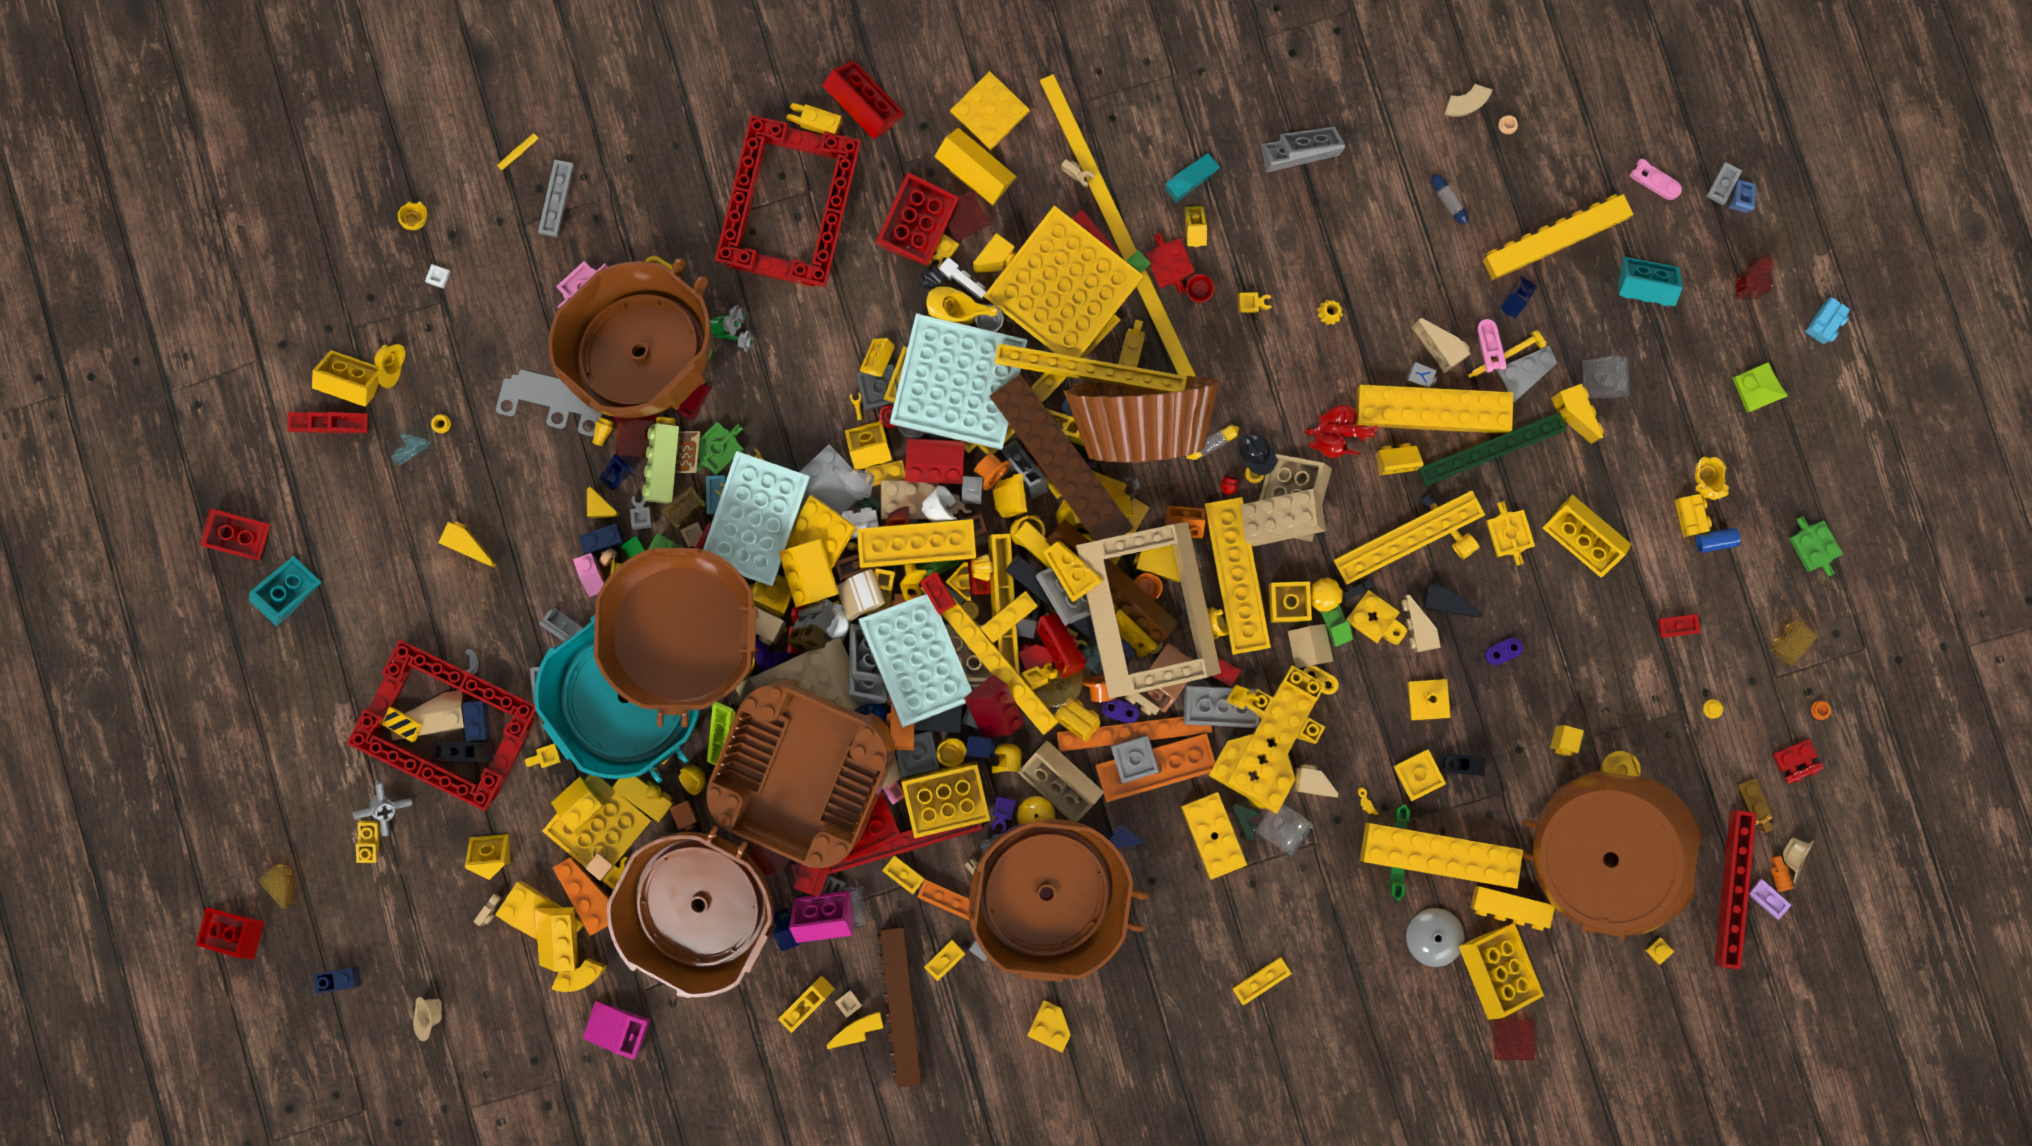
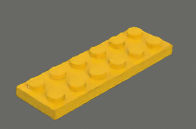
[857,519,976,568]

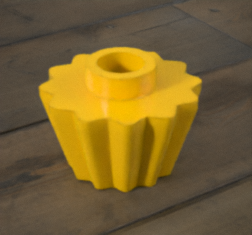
[1317,299,1343,325]
[972,554,993,581]

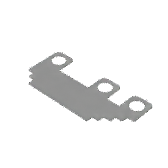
[496,370,602,436]

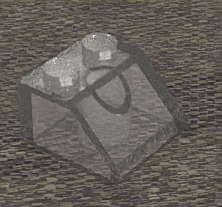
[1582,355,1630,399]
[1254,804,1313,857]

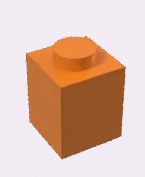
[670,800,699,831]

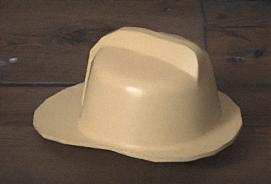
[1783,838,1814,883]
[413,997,442,1041]

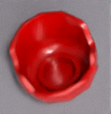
[1186,274,1215,303]

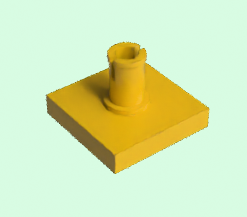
[1407,679,1450,720]

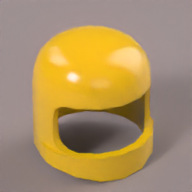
[992,743,1022,773]

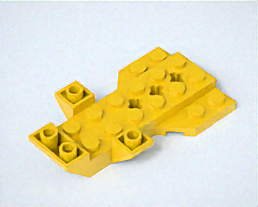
[1208,666,1326,814]

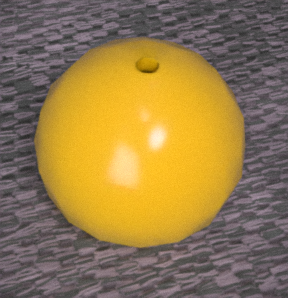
[1017,796,1055,824]

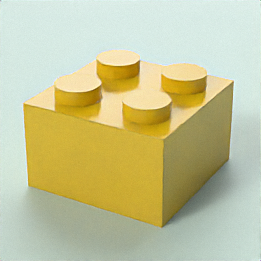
[1269,581,1312,623]

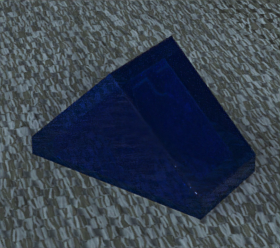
[599,454,634,491]
[1108,824,1143,848]
[773,908,800,951]

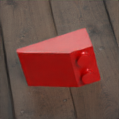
[199,508,270,561]
[196,907,265,959]

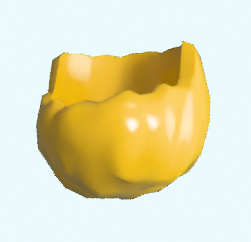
[1310,577,1343,612]

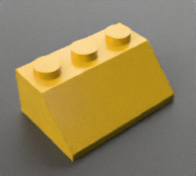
[312,350,379,407]
[778,538,839,607]
[535,907,579,972]

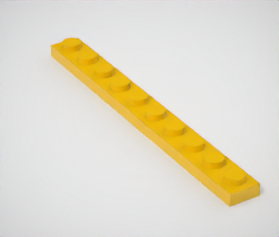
[977,315,1121,455]
[994,343,1187,393]
[920,587,1059,735]

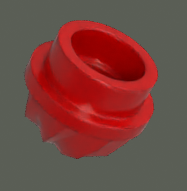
[1220,476,1239,495]

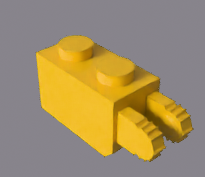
[786,103,843,135]

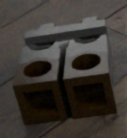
[787,599,836,653]

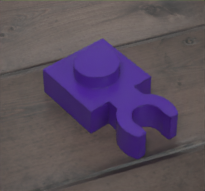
[992,796,1016,832]

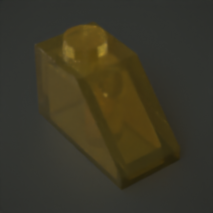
[258,864,294,910]

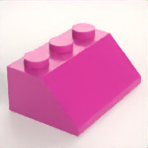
[789,891,854,943]

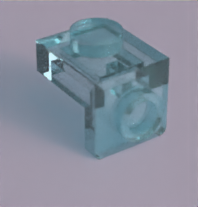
[1082,644,1102,676]

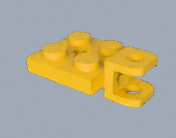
[1346,590,1407,645]

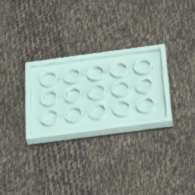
[703,451,810,586]
[859,594,972,728]

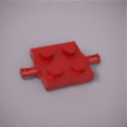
[1145,233,1195,295]

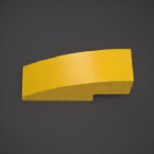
[827,1011,884,1049]

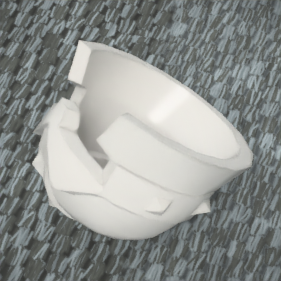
[921,485,957,523]

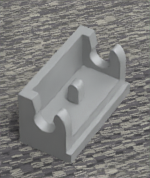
[539,608,583,642]

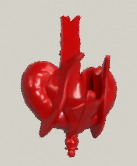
[1304,405,1379,458]

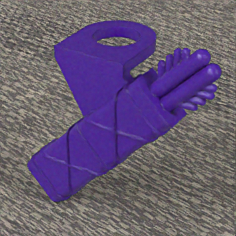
[755,636,794,673]

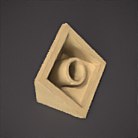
[1287,624,1333,668]

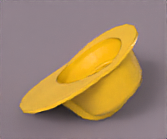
[374,344,406,388]

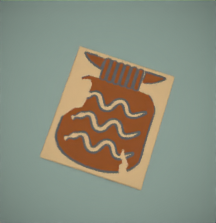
[675,431,700,473]

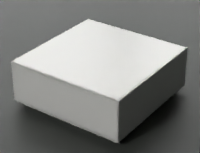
[425,264,451,289]

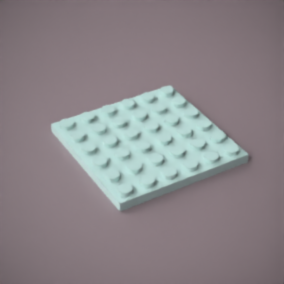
[890,314,1027,450]

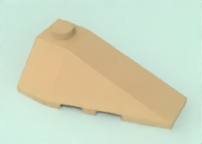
[391,690,466,741]

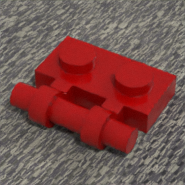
[1772,739,1823,784]

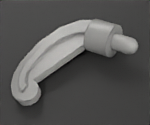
[465,649,479,675]

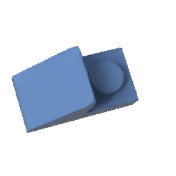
[1728,179,1756,213]

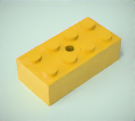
[1180,792,1247,880]

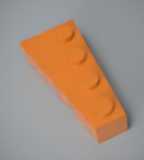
[553,857,610,936]

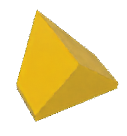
[946,562,971,602]

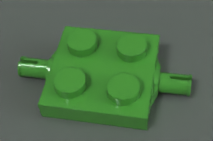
[696,422,744,476]
[1789,516,1843,577]

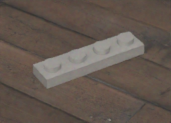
[538,160,574,238]

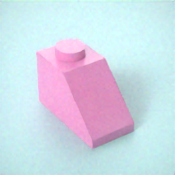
[573,553,605,597]

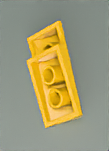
[934,128,1017,206]

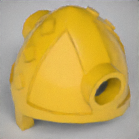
[1207,607,1229,639]

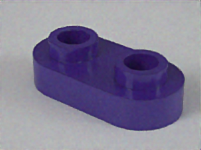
[1485,638,1523,665]
[1101,699,1139,723]

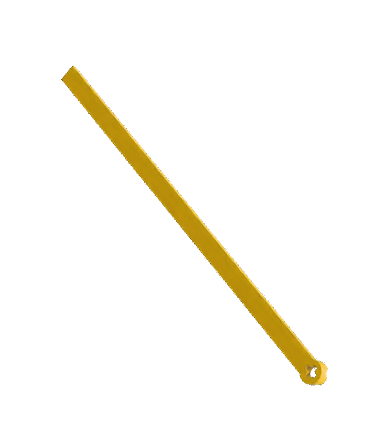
[1040,74,1196,377]

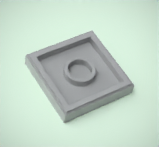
[1111,735,1159,783]

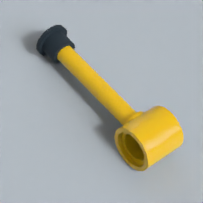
[1420,492,1479,560]

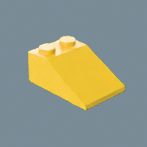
[495,881,561,939]

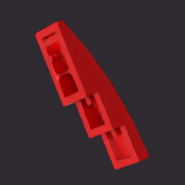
[287,412,368,433]

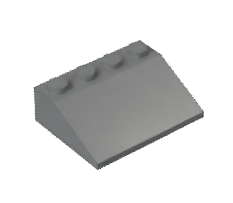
[796,444,870,518]

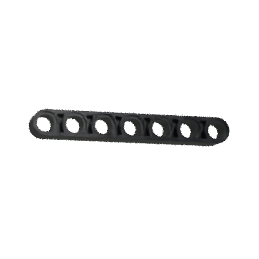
[1005,555,1097,645]

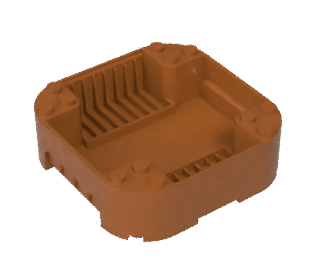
[707,678,895,868]

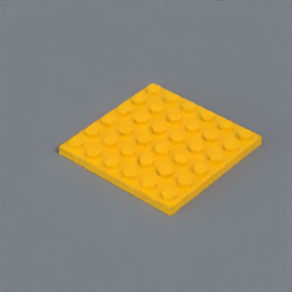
[984,205,1144,358]

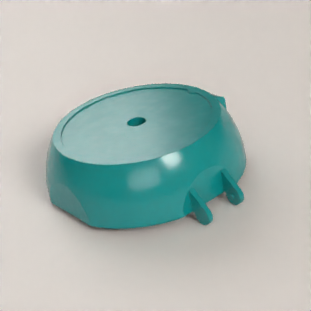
[534,615,700,783]

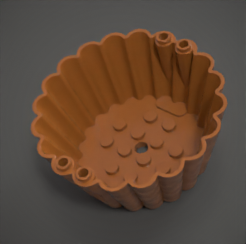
[1064,376,1220,463]

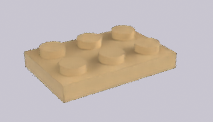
[881,481,938,520]

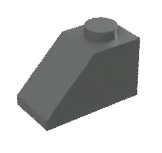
[1016,594,1041,638]

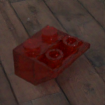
[1735,253,1773,299]

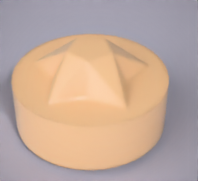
[599,548,617,567]

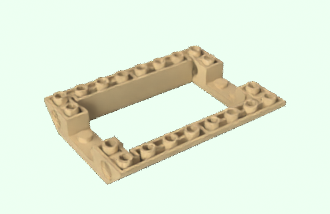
[1076,522,1221,698]

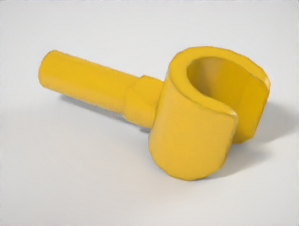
[850,393,862,420]

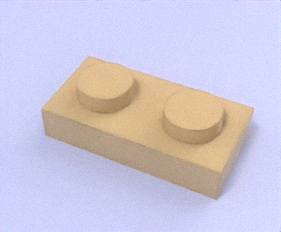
[1125,693,1160,716]

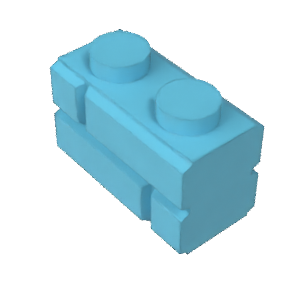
[1805,298,1850,344]

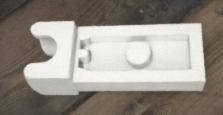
[939,258,986,301]

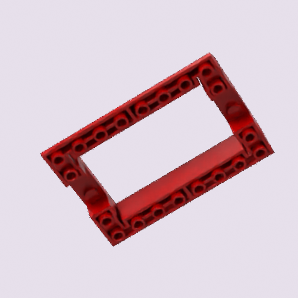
[715,115,861,287]
[346,639,536,811]

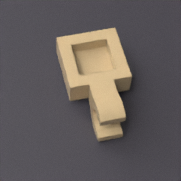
[1061,159,1094,187]

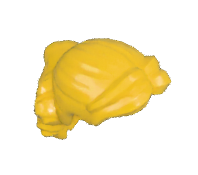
[1695,457,1729,500]

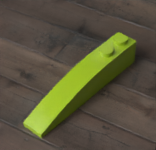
[707,701,736,765]

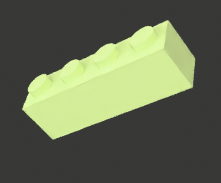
[642,423,679,504]

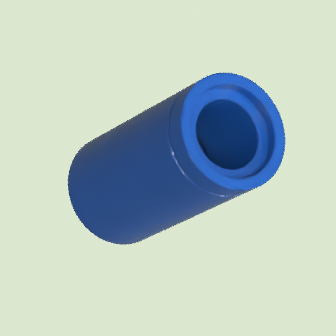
[1696,527,1740,553]

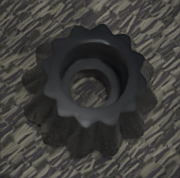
[919,265,944,290]

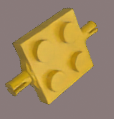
[1486,501,1535,566]

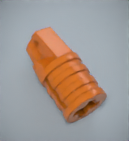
[1770,856,1795,892]

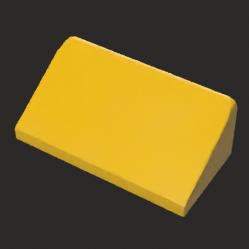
[860,338,895,377]

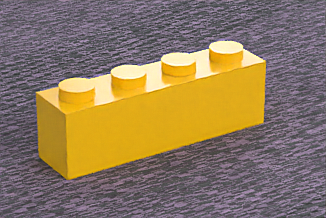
[1470,886,1555,931]

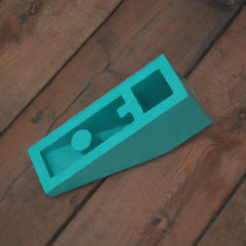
[1165,154,1220,204]

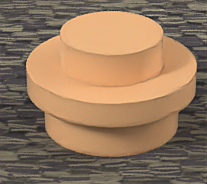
[1498,115,1518,134]

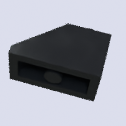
[1439,753,1486,776]

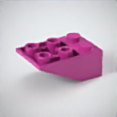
[583,1001,651,1059]

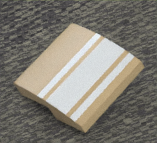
[837,569,885,620]

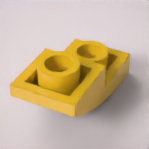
[356,821,379,863]

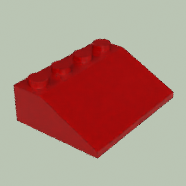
[874,172,959,266]

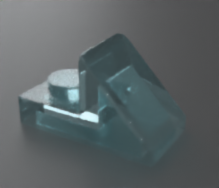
[390,433,432,465]

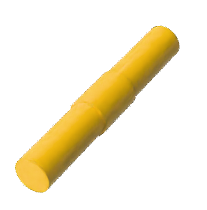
[497,133,539,170]

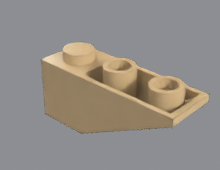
[1401,595,1441,653]

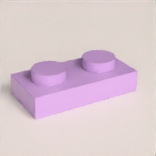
[1748,879,1791,920]

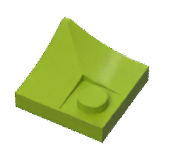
[1732,362,1787,413]

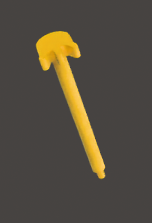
[1468,329,1546,378]

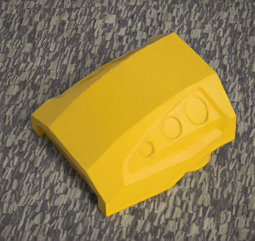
[993,473,1027,518]

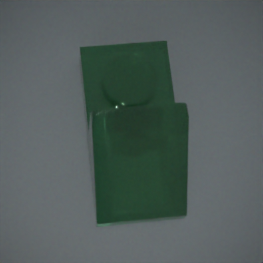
[1231,803,1261,841]

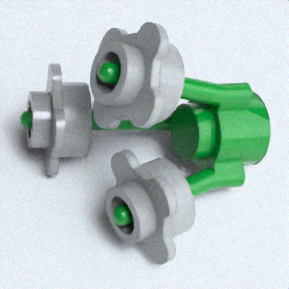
[710,305,754,352]

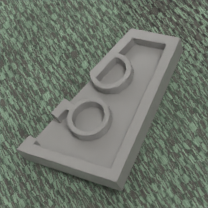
[1496,346,1557,403]

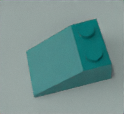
[249,556,321,627]

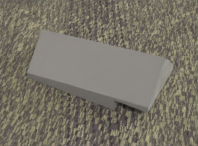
[1261,126,1345,173]
[849,624,887,708]

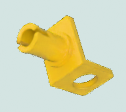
[900,564,927,602]

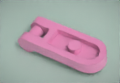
[1630,159,1682,200]
[1477,319,1506,373]

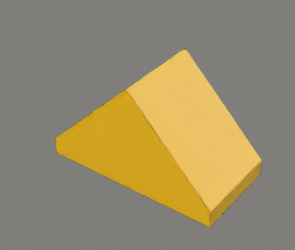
[587,486,620,518]

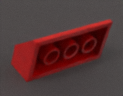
[822,60,905,139]

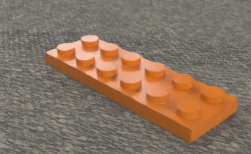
[1095,733,1215,802]

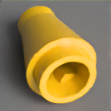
[592,417,614,446]

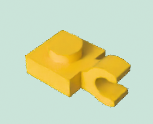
[525,744,561,768]

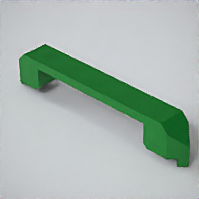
[1390,804,1410,901]

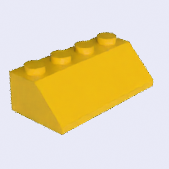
[1543,494,1632,578]

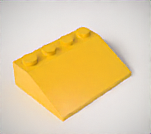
[901,761,990,838]
[1458,923,1544,1020]

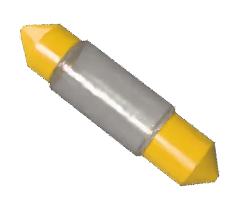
[1186,425,1240,460]

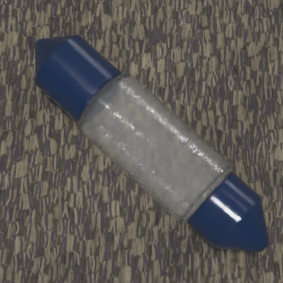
[1430,174,1468,224]

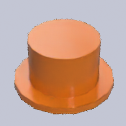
[974,453,1011,490]
[1083,673,1117,702]

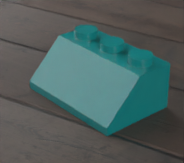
[1618,257,1683,306]

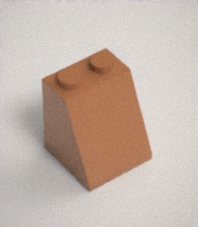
[1139,643,1194,713]

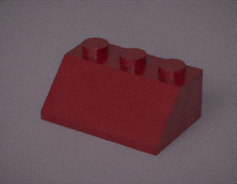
[964,674,1025,738]

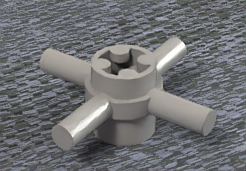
[352,781,412,836]

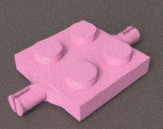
[556,261,608,309]

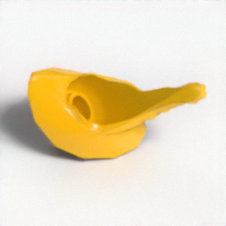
[926,287,998,326]

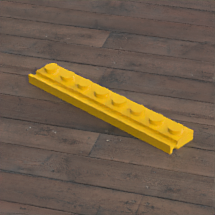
[1333,491,1485,585]

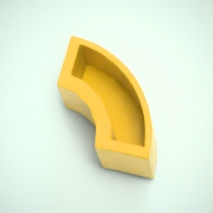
[551,958,607,992]

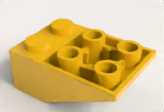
[1551,384,1604,444]

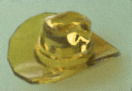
[1033,666,1083,708]

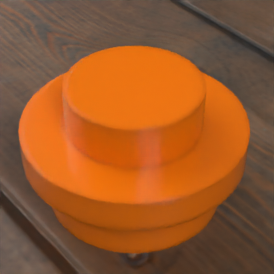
[1811,700,1831,720]

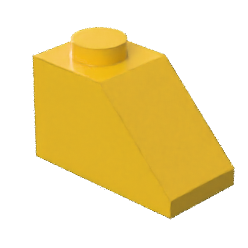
[1184,206,1207,247]

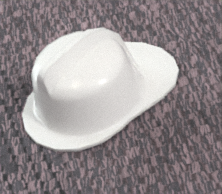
[823,604,851,642]

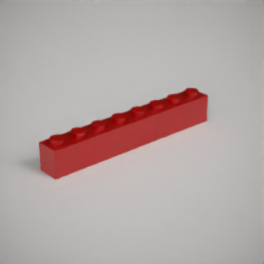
[1714,810,1756,970]

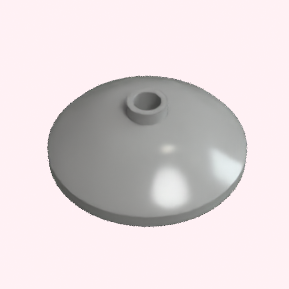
[1406,908,1465,967]

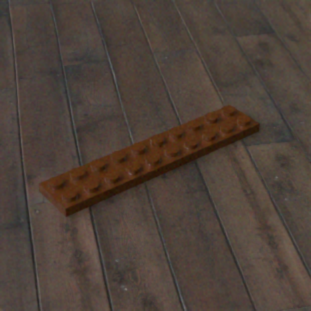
[989,374,1133,541]

